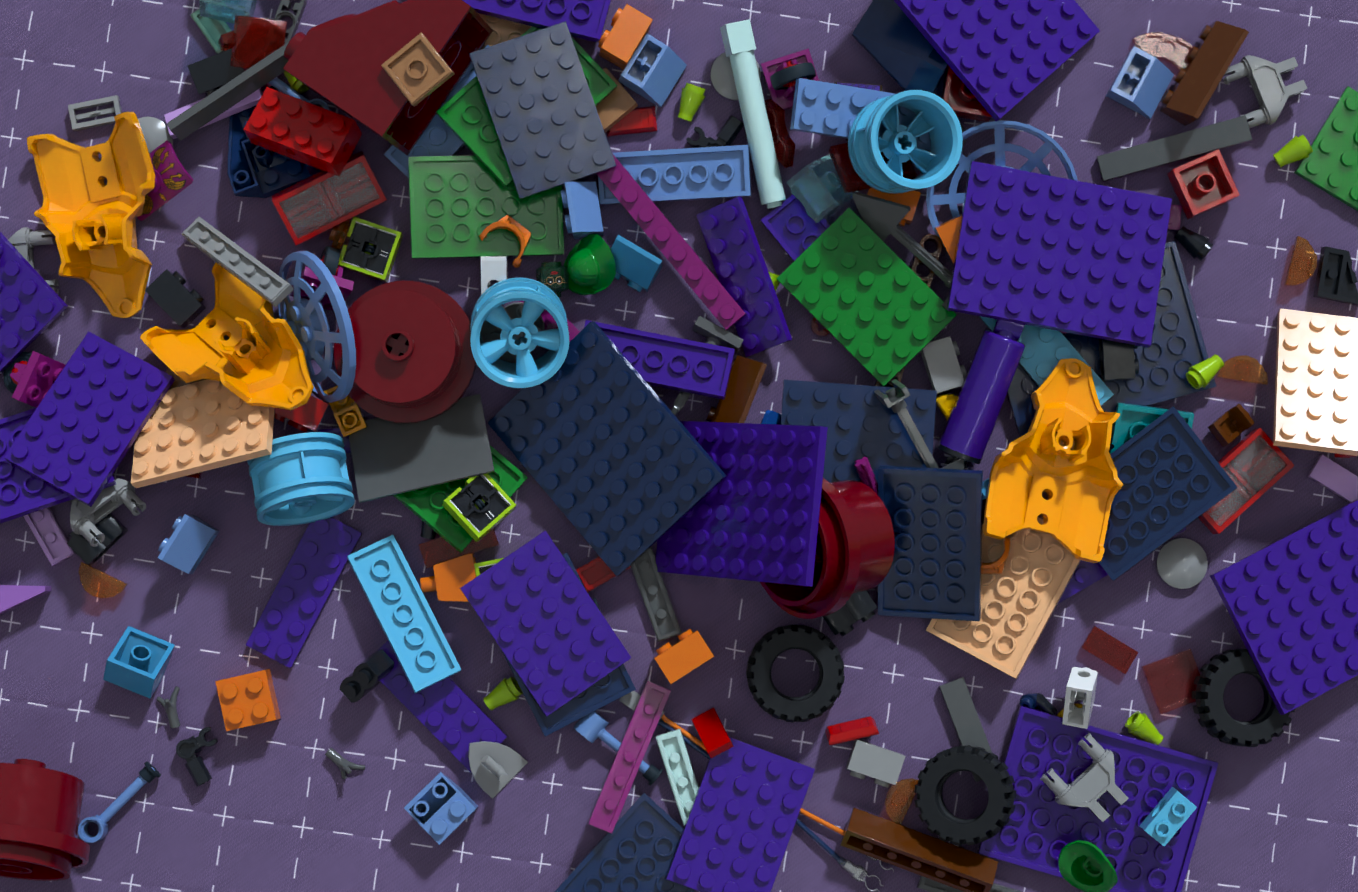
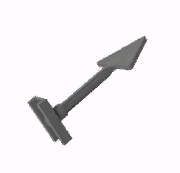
[852,192,952,312]
[672,316,744,416]
[874,379,964,470]

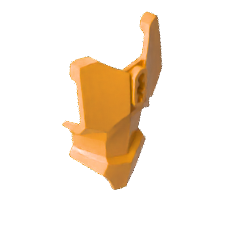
[27,112,155,318]
[140,262,314,410]
[983,358,1123,563]

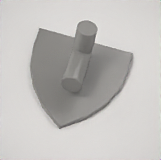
[468,741,528,799]

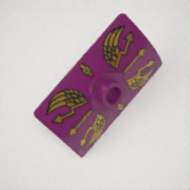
[137,140,193,221]

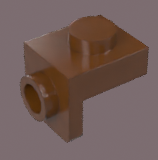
[1208,404,1254,447]

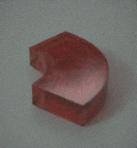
[1132,32,1193,71]
[765,99,795,168]

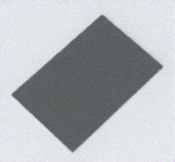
[349,394,495,503]

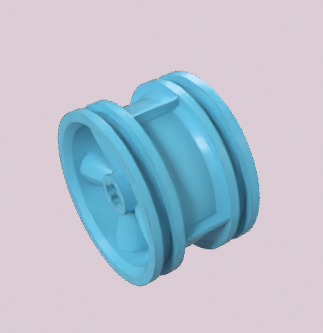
[848,90,963,194]
[470,277,569,388]
[247,432,355,526]

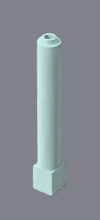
[720,19,786,209]

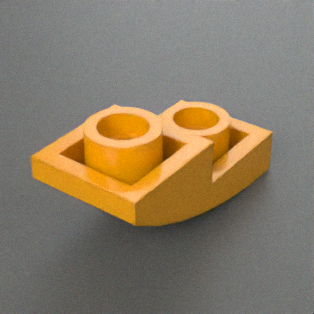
[324,385,367,437]

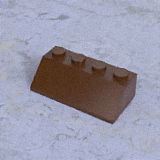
[1160,21,1249,126]
[706,355,767,423]

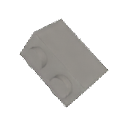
[920,336,967,394]
[846,739,906,788]

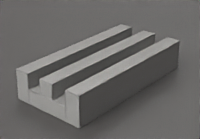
[68,95,122,131]

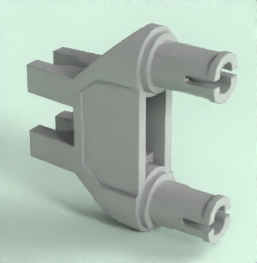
[1223,55,1307,129]
[8,227,59,295]
[70,478,146,547]
[1040,733,1129,822]

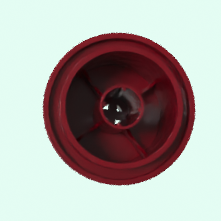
[334,280,477,424]
[760,478,895,619]
[0,759,91,881]

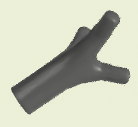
[156,686,180,728]
[325,747,365,779]

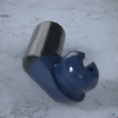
[1019,693,1057,715]

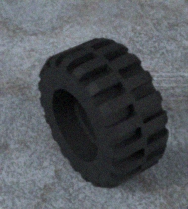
[746,624,845,723]
[1192,649,1295,747]
[914,745,1016,846]

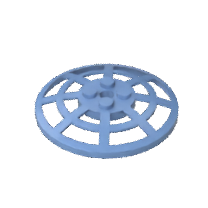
[926,120,1078,247]
[278,251,356,403]

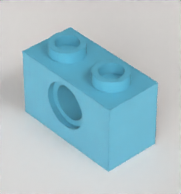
[1140,787,1197,847]

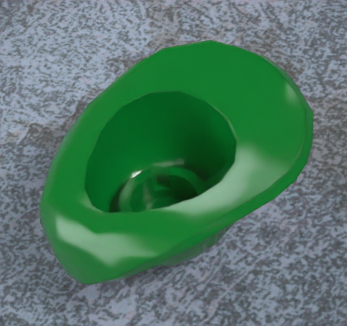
[562,234,616,295]
[1058,840,1118,892]

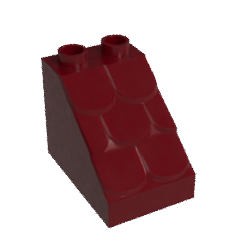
[283,0,493,156]

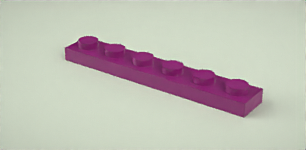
[587,681,671,834]

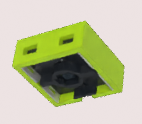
[338,217,403,282]
[442,474,516,542]

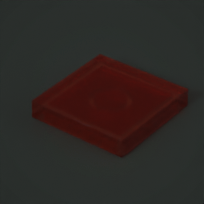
[230,15,287,68]
[1142,649,1200,714]

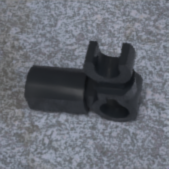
[686,115,744,148]
[176,727,218,787]

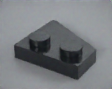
[1313,246,1358,306]

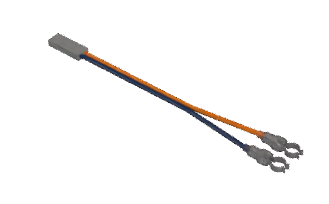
[619,691,894,892]

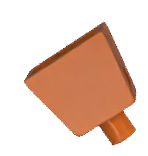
[420,553,476,602]

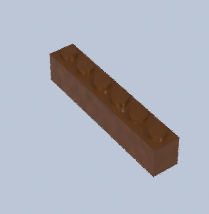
[840,808,998,892]

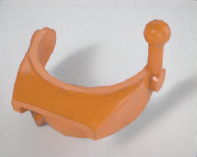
[479,215,531,268]
[981,537,1010,574]

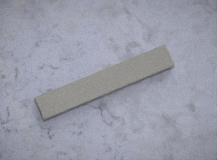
[181,217,294,307]

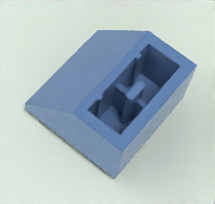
[618,33,687,108]
[1106,46,1174,119]
[561,182,604,239]
[157,514,220,574]
[404,772,478,845]

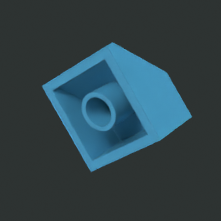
[610,235,663,293]
[103,626,175,699]

